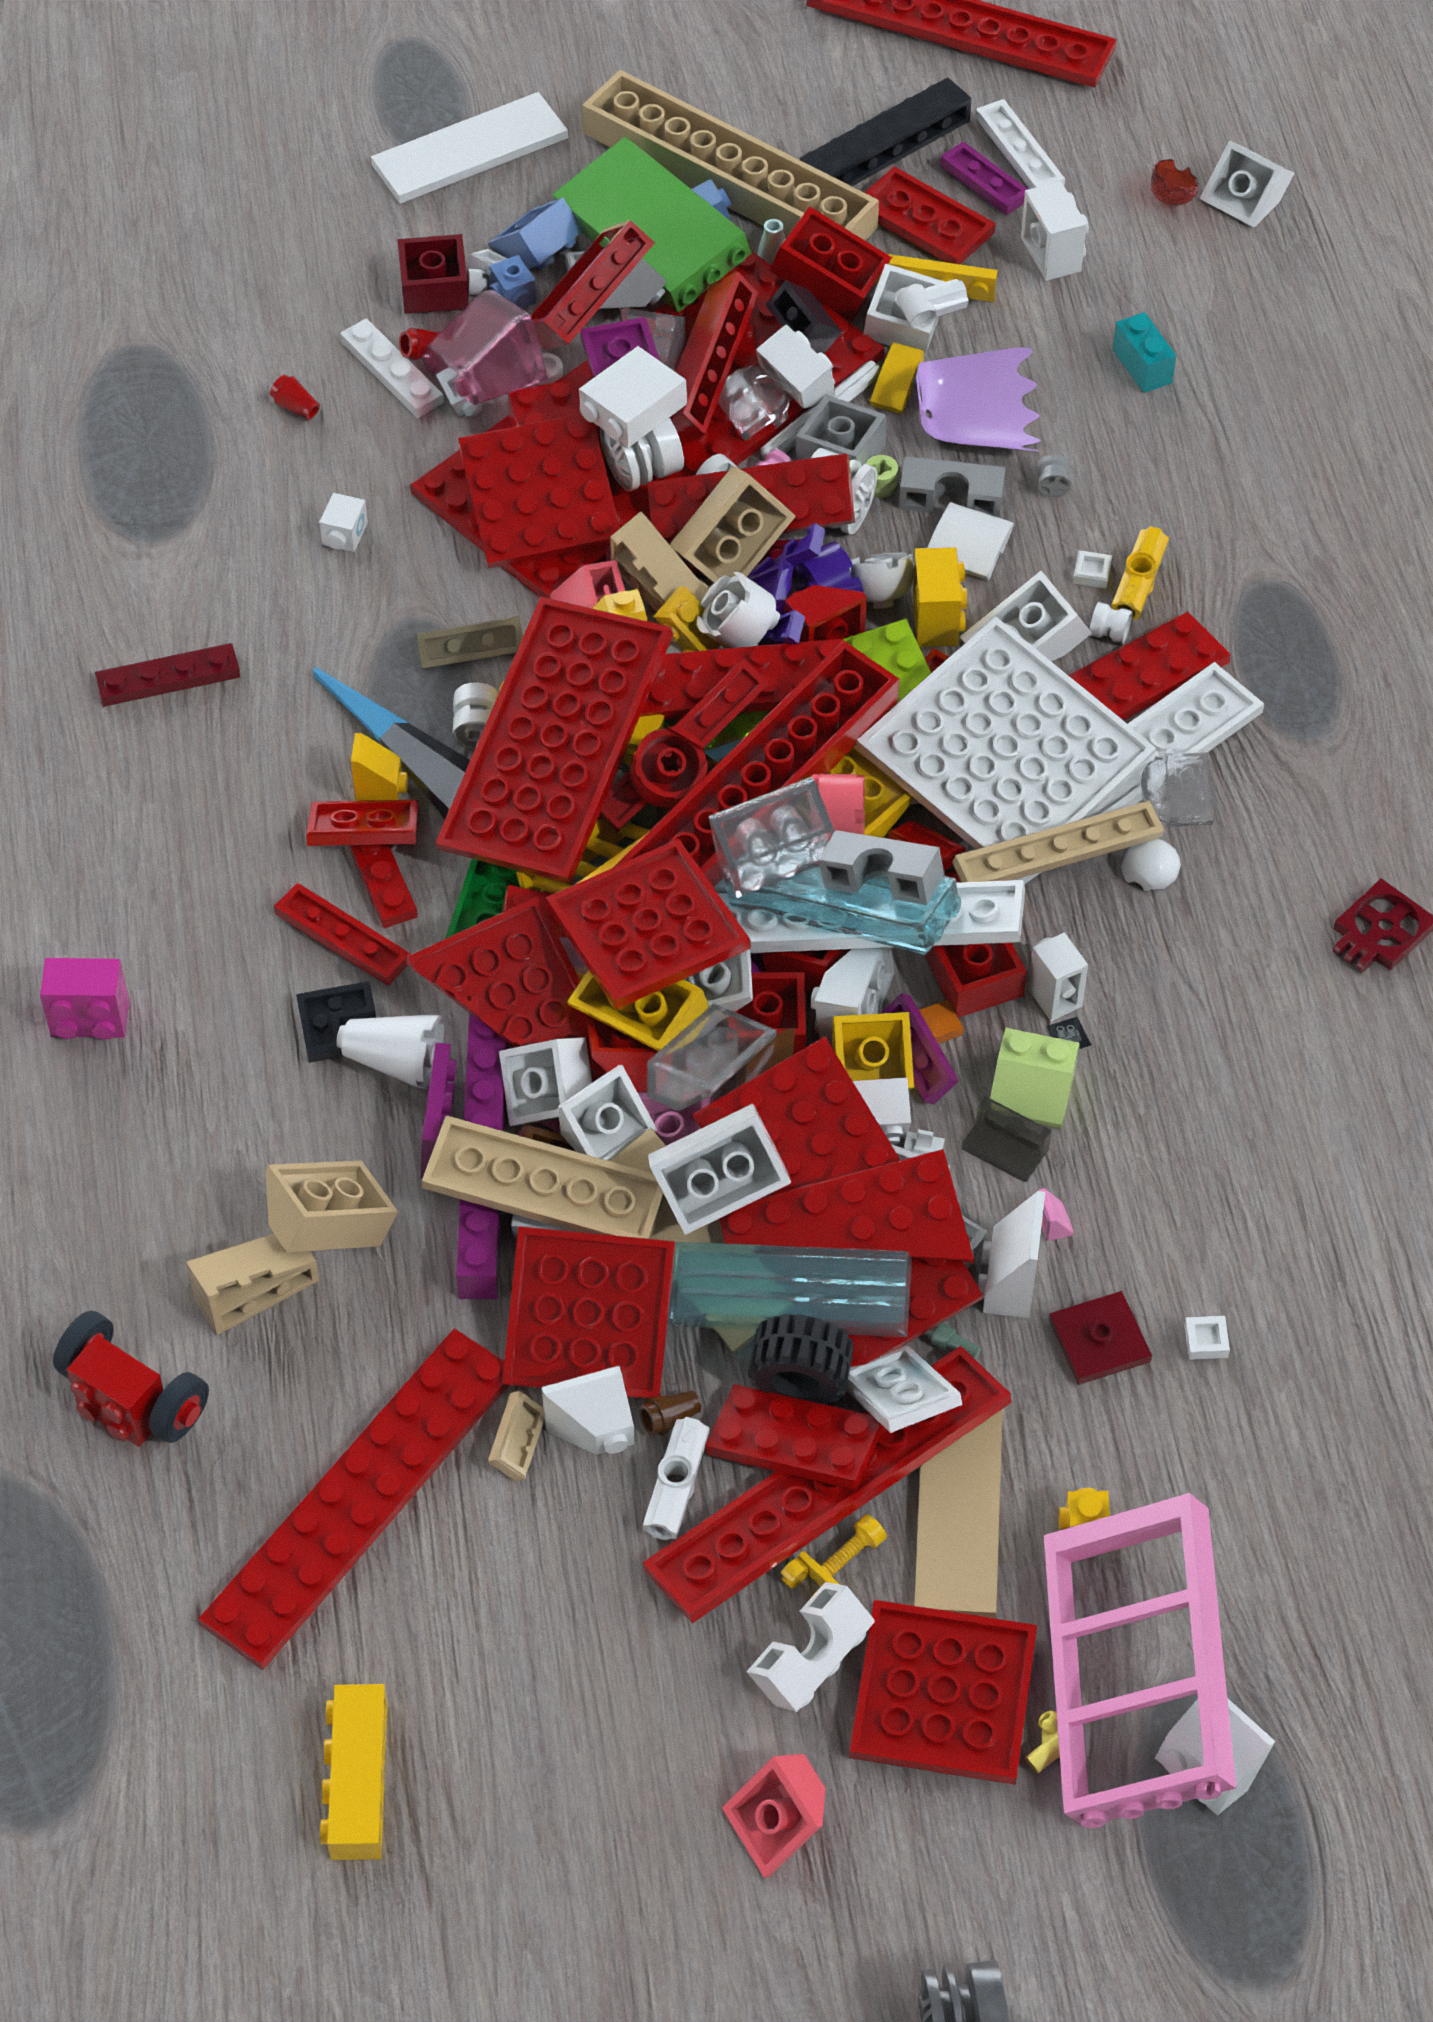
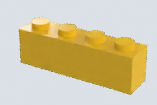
[320,1684,388,1860]

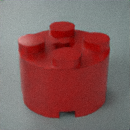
[629,727,708,808]

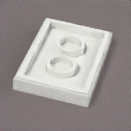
[846,1346,962,1433]

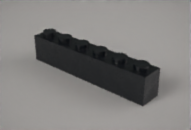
[800,77,972,186]

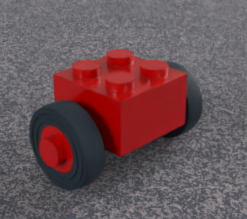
[53,1310,209,1447]

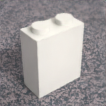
[579,346,687,448]

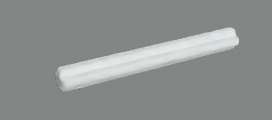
[760,361,881,460]

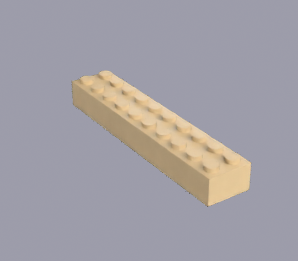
[582,70,879,241]

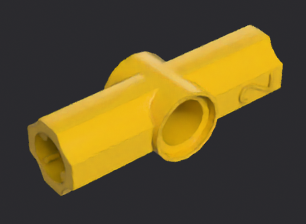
[1111,526,1169,621]

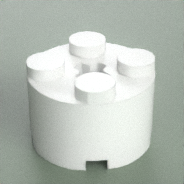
[697,572,780,648]

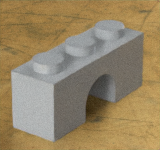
[899,456,1006,518]
[818,830,944,905]

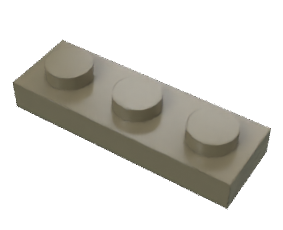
[416,616,523,669]

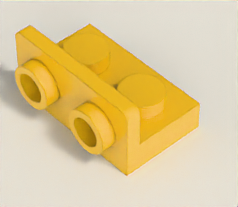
[653,586,721,652]

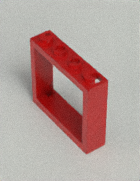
[520,220,655,349]

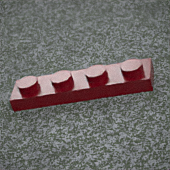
[95,643,241,707]

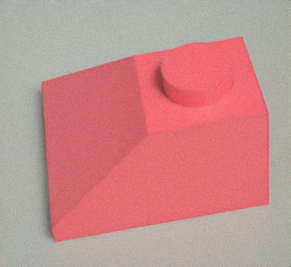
[722,1754,826,1878]

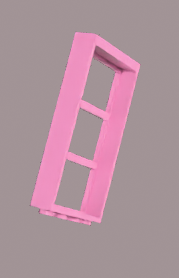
[1044,1493,1236,1828]

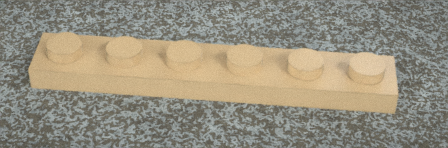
[952,800,1165,883]

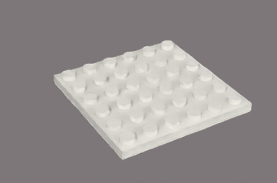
[855,616,1156,880]

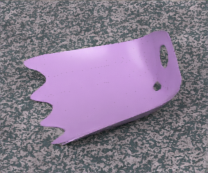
[916,348,1040,451]

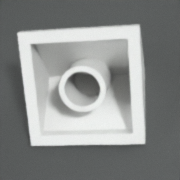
[558,1065,657,1161]

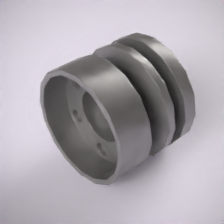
[918,1960,1009,2022]

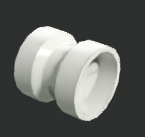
[1089,602,1133,644]

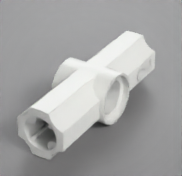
[642,1417,710,1541]

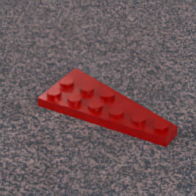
[719,1149,975,1263]

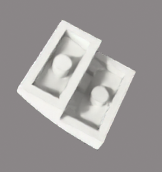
[927,502,1014,581]

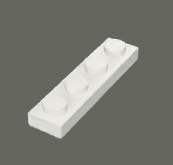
[976,99,1065,189]
[340,318,444,418]

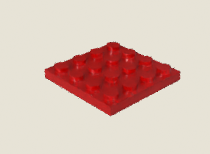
[458,413,620,568]
[546,839,751,1010]
[502,1226,676,1398]
[849,1599,1037,1785]

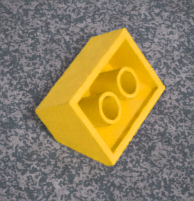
[567,970,710,1053]

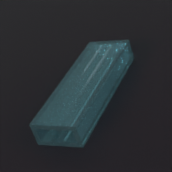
[724,832,961,955]
[668,1242,912,1337]

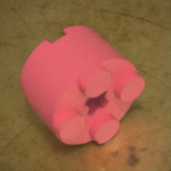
[811,774,865,847]

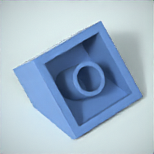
[488,197,584,270]

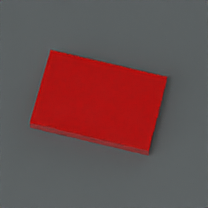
[306,799,419,846]

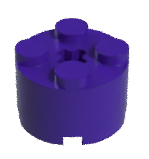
[793,541,864,593]

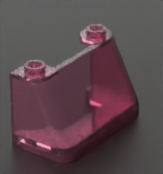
[422,290,548,405]

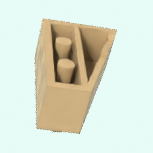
[610,511,709,612]
[186,1233,320,1335]

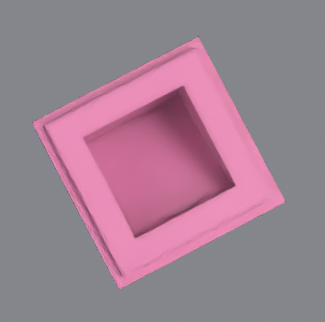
[1039,1188,1073,1241]

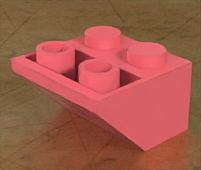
[550,560,625,608]

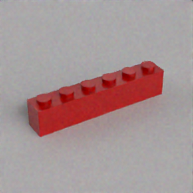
[669,271,759,445]

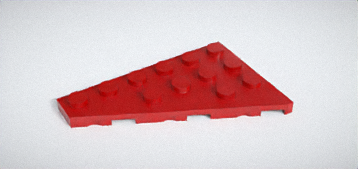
[405,896,607,1083]

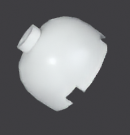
[849,552,914,608]

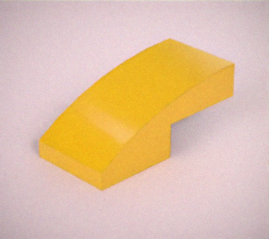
[870,342,924,414]

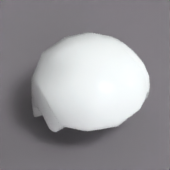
[1121,838,1181,891]

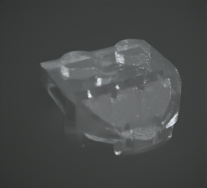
[718,366,792,441]
[1140,749,1214,826]

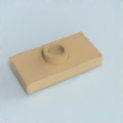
[488,1391,544,1482]

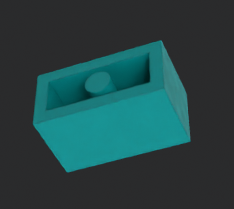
[1112,312,1177,393]

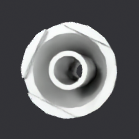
[337,1015,445,1090]

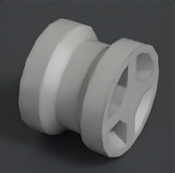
[1037,455,1071,497]

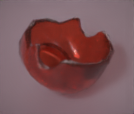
[1150,159,1199,206]

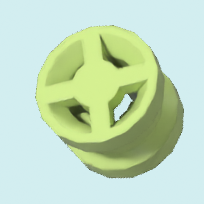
[866,455,898,498]

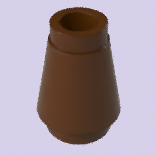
[639,1390,701,1436]

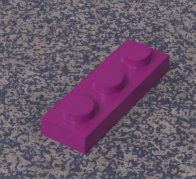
[940,141,1028,215]
[880,993,959,1104]

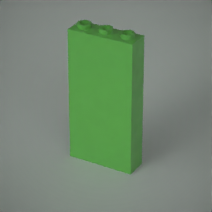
[552,136,752,313]

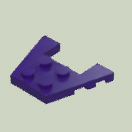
[747,523,825,645]

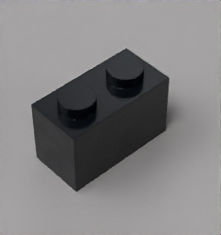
[765,280,842,354]

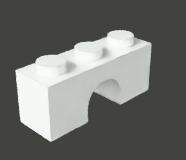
[747,1582,875,1712]

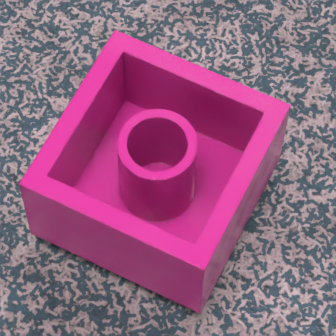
[40,958,130,1040]

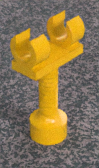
[781,1514,887,1599]

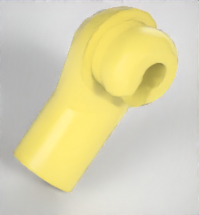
[1025,1711,1060,1774]

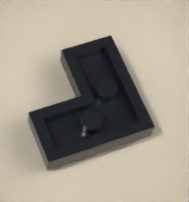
[296,981,376,1063]

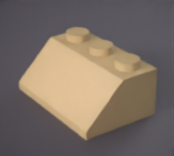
[670,466,795,584]
[265,1160,398,1252]

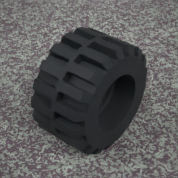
[748,1314,854,1405]

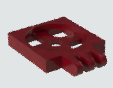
[1332,878,1433,973]

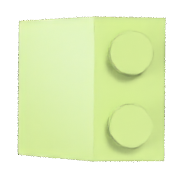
[988,1028,1079,1129]

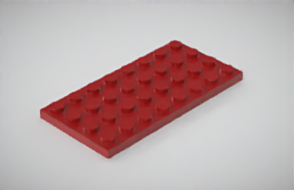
[435,596,674,884]
[692,1037,984,1367]

